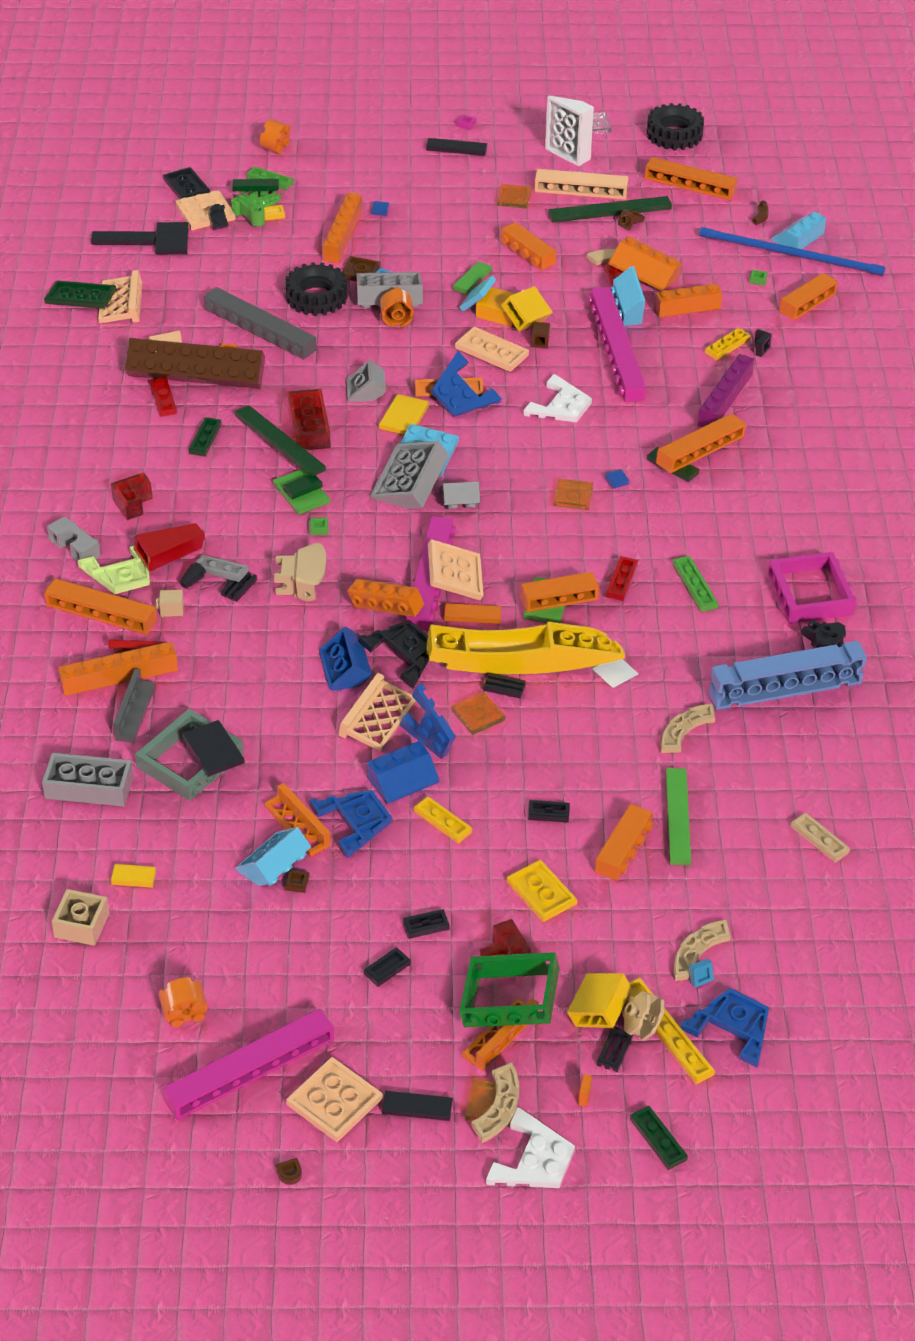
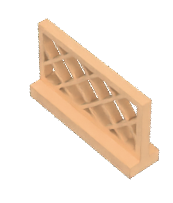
[98,270,143,323]
[339,673,416,752]

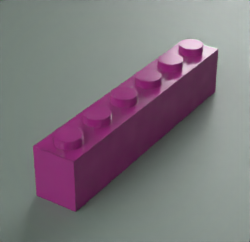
[697,354,754,427]

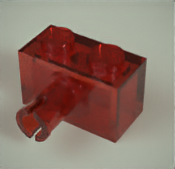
[479,919,531,956]

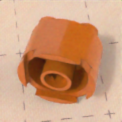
[260,119,291,154]
[380,287,414,327]
[159,977,208,1028]

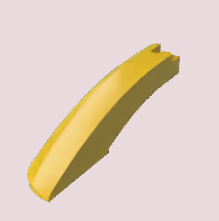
[427,622,625,674]

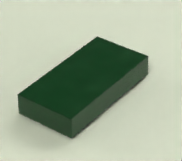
[283,475,323,500]

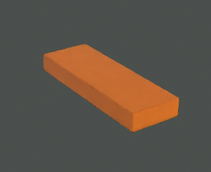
[444,603,502,624]

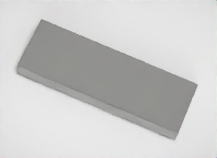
[196,555,249,582]

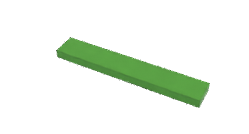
[666,768,691,865]

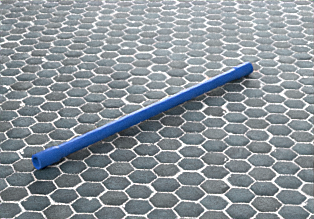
[699,227,885,276]

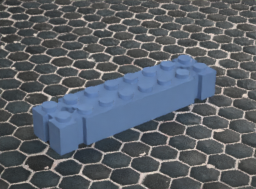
[709,641,867,710]

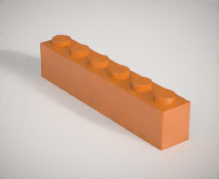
[645,157,738,200]
[323,193,363,263]
[656,413,746,473]
[44,578,157,635]
[58,641,178,696]

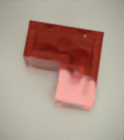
[111,472,153,520]

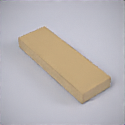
[791,812,850,863]

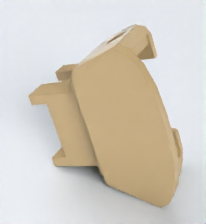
[274,543,326,602]

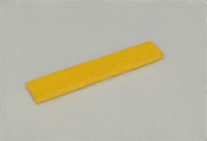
[629,977,715,1084]

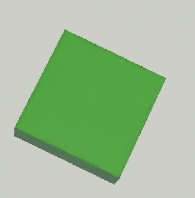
[749,270,767,286]
[310,518,329,535]

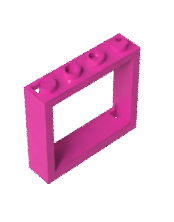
[768,552,857,624]

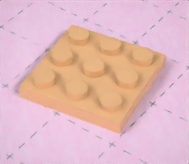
[175,190,235,230]
[428,539,484,600]
[286,1057,383,1142]

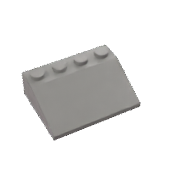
[357,272,423,307]
[370,441,449,509]

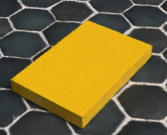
[379,394,429,435]
[506,859,577,922]

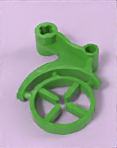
[231,191,282,227]

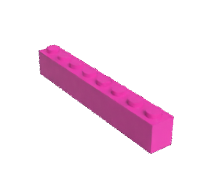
[406,516,456,631]
[162,1009,334,1120]

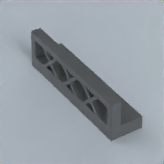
[113,669,156,743]

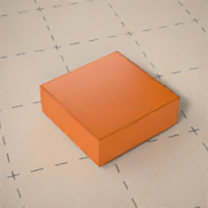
[579,1074,592,1107]

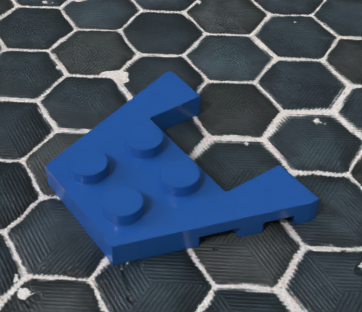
[431,351,502,417]
[400,683,456,759]
[309,790,392,858]
[680,988,769,1068]

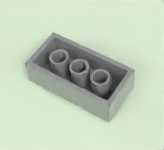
[42,753,133,807]

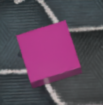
[456,114,476,130]

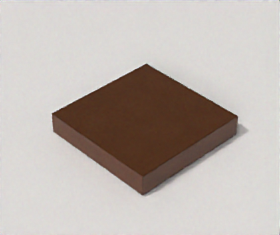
[342,256,381,282]

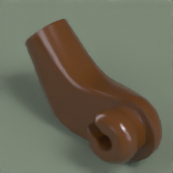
[752,200,769,225]

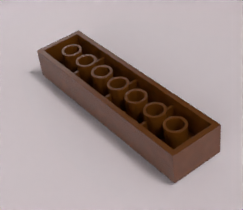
[125,338,265,389]

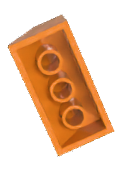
[609,236,683,291]

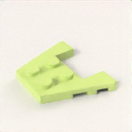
[78,546,150,594]

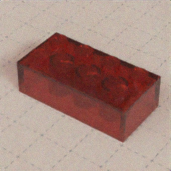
[287,389,331,451]

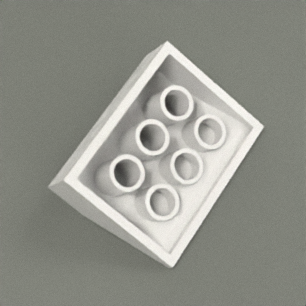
[545,95,594,166]

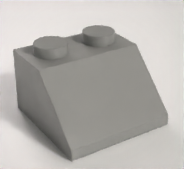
[347,360,386,402]
[441,482,480,509]

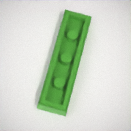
[673,556,719,612]

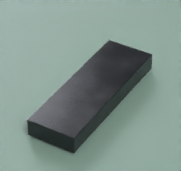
[382,1090,453,1121]

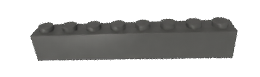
[204,287,317,360]

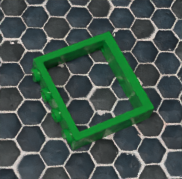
[459,952,560,1028]

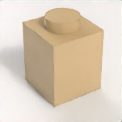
[156,590,184,617]

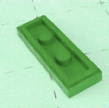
[246,166,294,191]
[453,261,492,295]

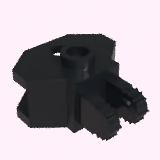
[801,620,846,648]

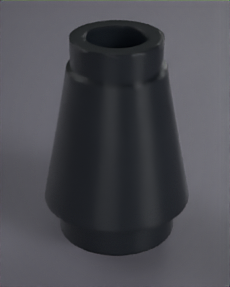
[179,562,206,589]

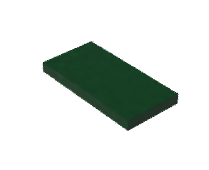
[44,280,117,309]

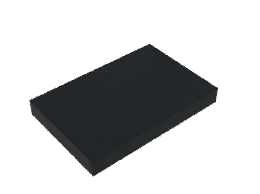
[163,167,210,199]
[155,222,189,255]
[182,720,245,777]

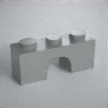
[47,516,100,562]

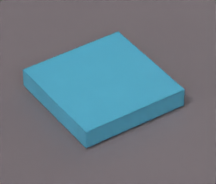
[459,275,496,311]

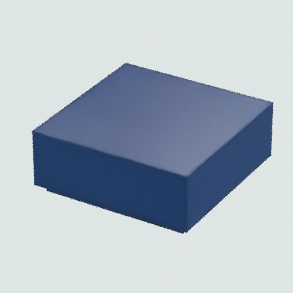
[371,201,389,216]
[605,469,629,489]

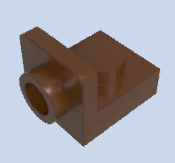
[618,210,645,230]

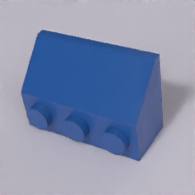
[319,627,372,691]
[367,740,439,804]

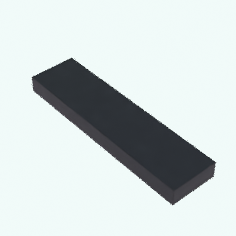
[426,138,488,156]
[91,231,156,245]

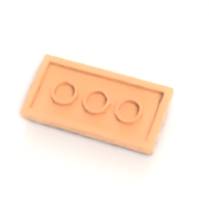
[455,327,529,372]

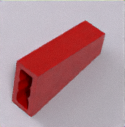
[135,523,205,571]

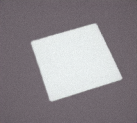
[592,659,639,688]

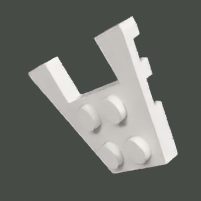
[524,374,592,422]
[486,1107,575,1188]

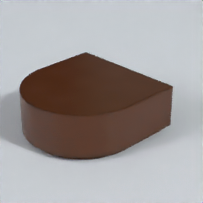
[275,1158,302,1185]

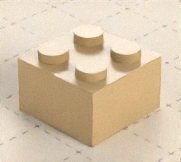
[52,889,110,946]

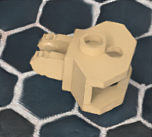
[621,991,664,1040]

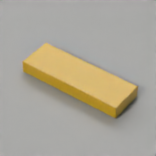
[414,796,472,844]

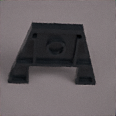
[358,620,429,689]

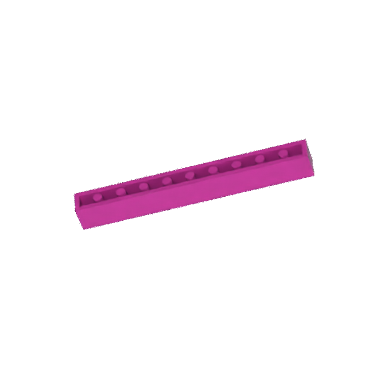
[588,287,646,402]

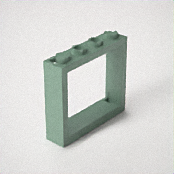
[135,709,244,801]

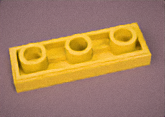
[705,328,750,360]

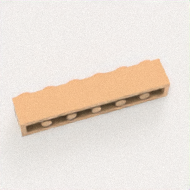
[535,169,628,200]

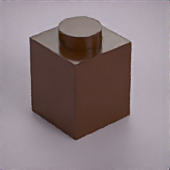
[531,322,550,348]

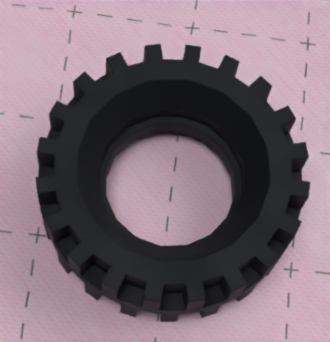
[646,103,704,151]
[285,262,348,316]

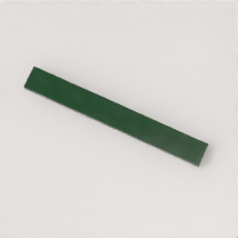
[548,196,672,223]
[235,405,326,477]

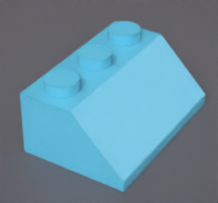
[771,212,826,249]
[610,266,645,326]
[235,827,311,886]

